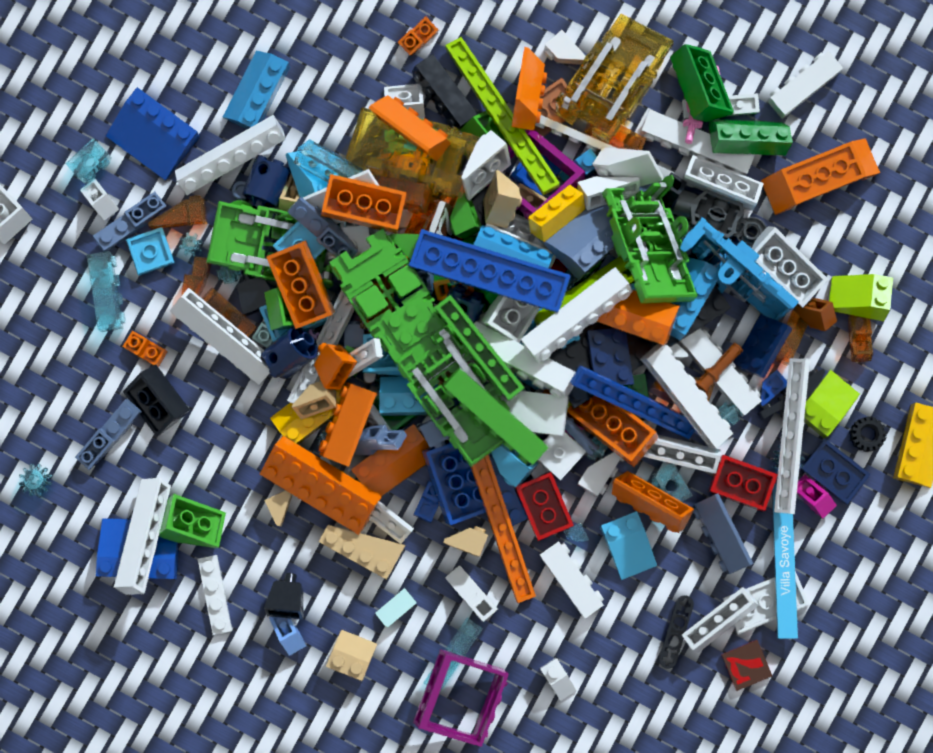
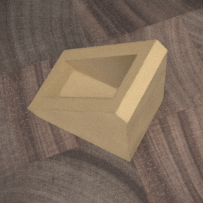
[264,490,293,527]

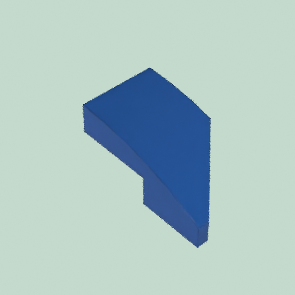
[760,370,787,406]
[413,481,439,523]

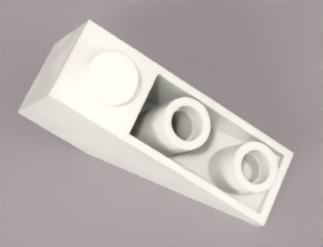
[577,452,624,497]
[445,565,498,622]

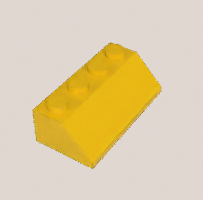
[270,380,341,445]
[893,403,933,488]

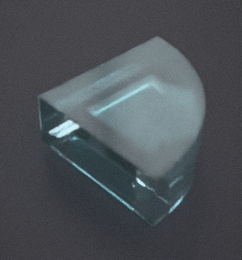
[563,523,589,542]

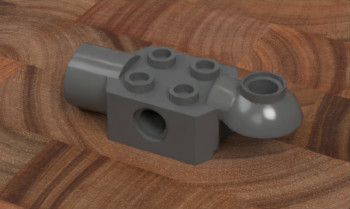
[673,189,767,248]

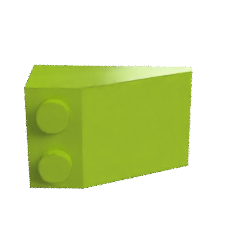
[829,274,893,321]
[804,370,860,438]

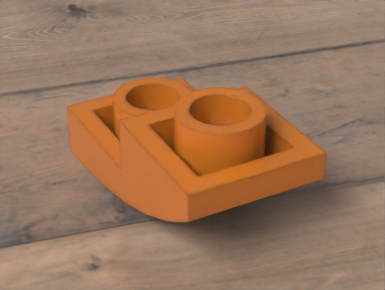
[398,16,440,56]
[122,330,168,367]

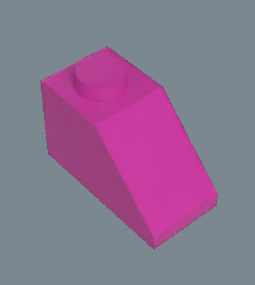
[797,475,837,519]

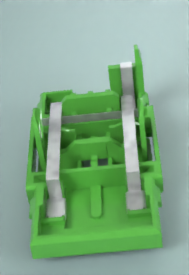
[602,175,698,303]
[206,201,334,289]
[395,324,510,467]

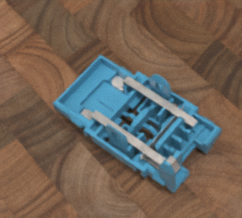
[680,217,799,321]

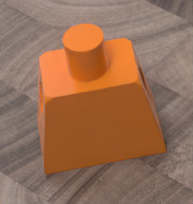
[314,343,357,390]

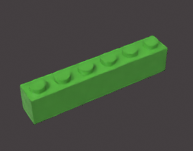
[435,295,524,402]
[443,367,549,465]

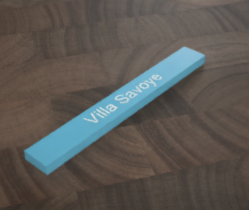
[772,484,798,639]

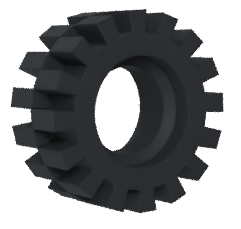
[849,417,887,452]

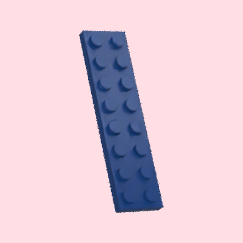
[409,229,571,313]

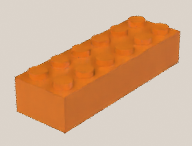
[542,389,658,467]
[260,436,382,535]

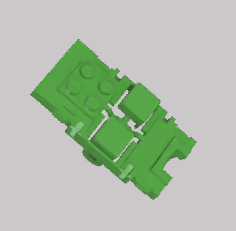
[329,228,446,369]

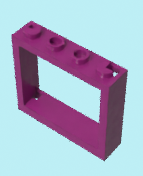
[487,129,585,220]
[413,649,509,747]

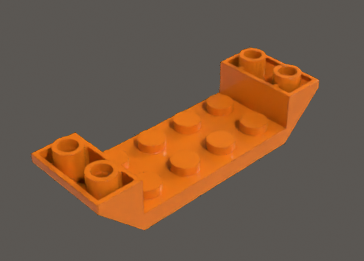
[761,138,880,215]

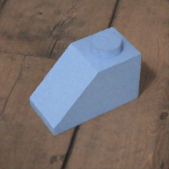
[269,617,306,656]

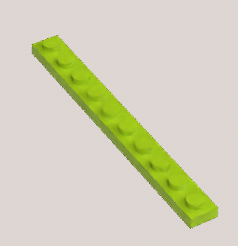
[445,37,560,195]

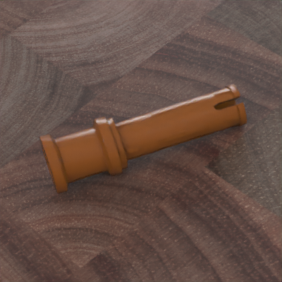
[695,342,743,394]

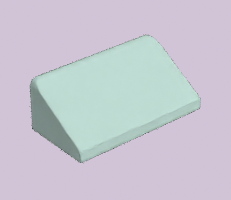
[375,588,417,628]

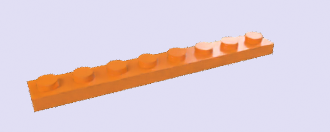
[471,455,536,603]

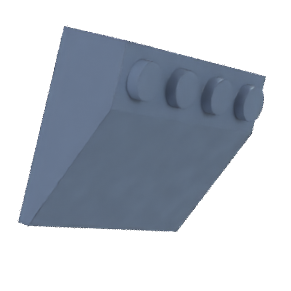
[539,204,615,280]

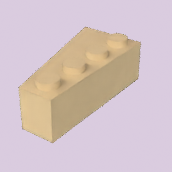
[319,525,406,580]

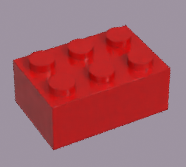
[708,455,778,512]
[515,472,574,541]

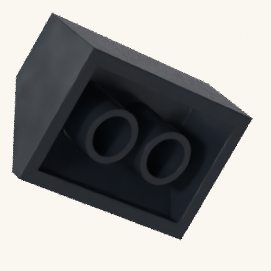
[123,365,190,437]

